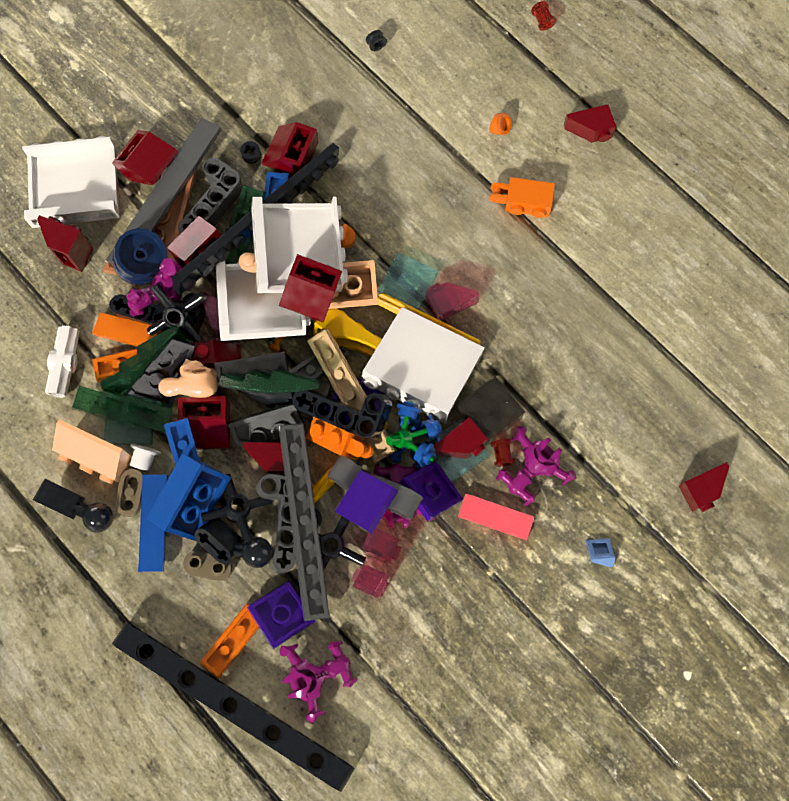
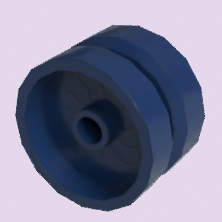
[112,228,167,285]

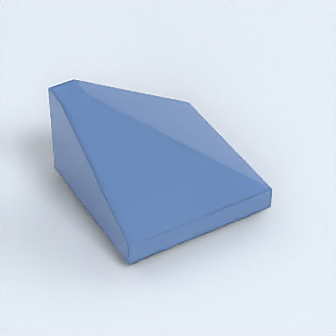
[586,538,615,567]

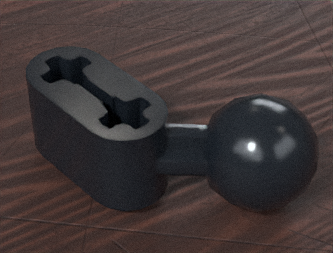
[33,478,114,533]
[195,518,273,568]

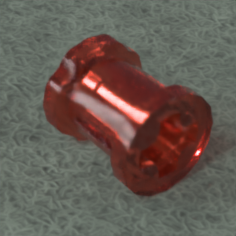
[531,1,556,31]
[490,439,515,467]

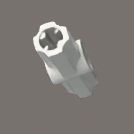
[45,326,80,398]

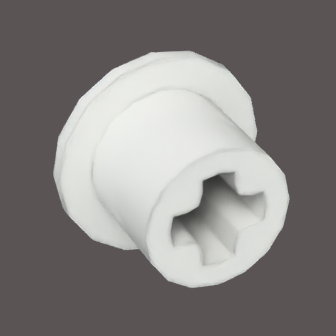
[129,444,161,471]

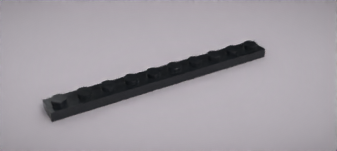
[172,143,339,295]

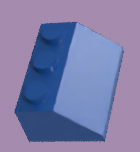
[146,453,231,541]

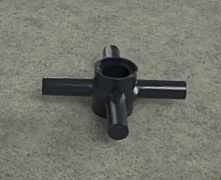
[147,283,206,342]
[201,474,273,543]
[319,516,366,570]

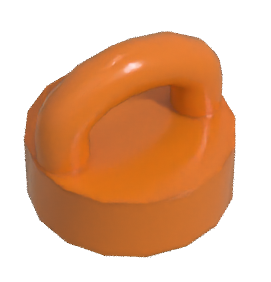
[489,113,512,135]
[340,224,356,249]

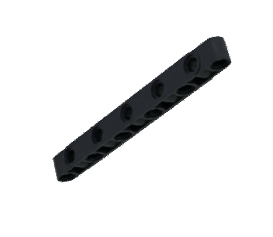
[112,622,355,792]

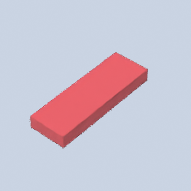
[458,494,534,540]

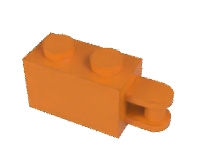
[489,177,555,218]
[306,417,373,458]

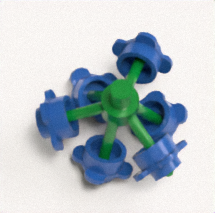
[386,401,442,468]

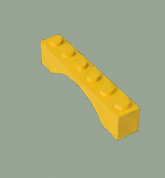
[313,308,423,414]

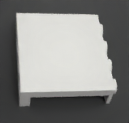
[22,136,120,228]
[251,197,348,293]
[216,261,310,341]
[361,307,484,424]

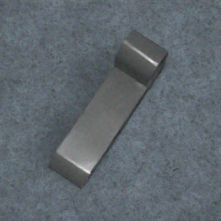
[178,158,243,234]
[328,455,423,520]
[255,474,296,574]

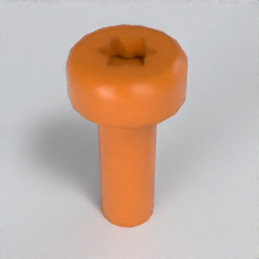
[269,337,283,353]

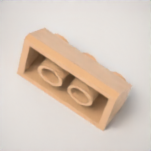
[329,260,378,309]
[52,419,132,485]

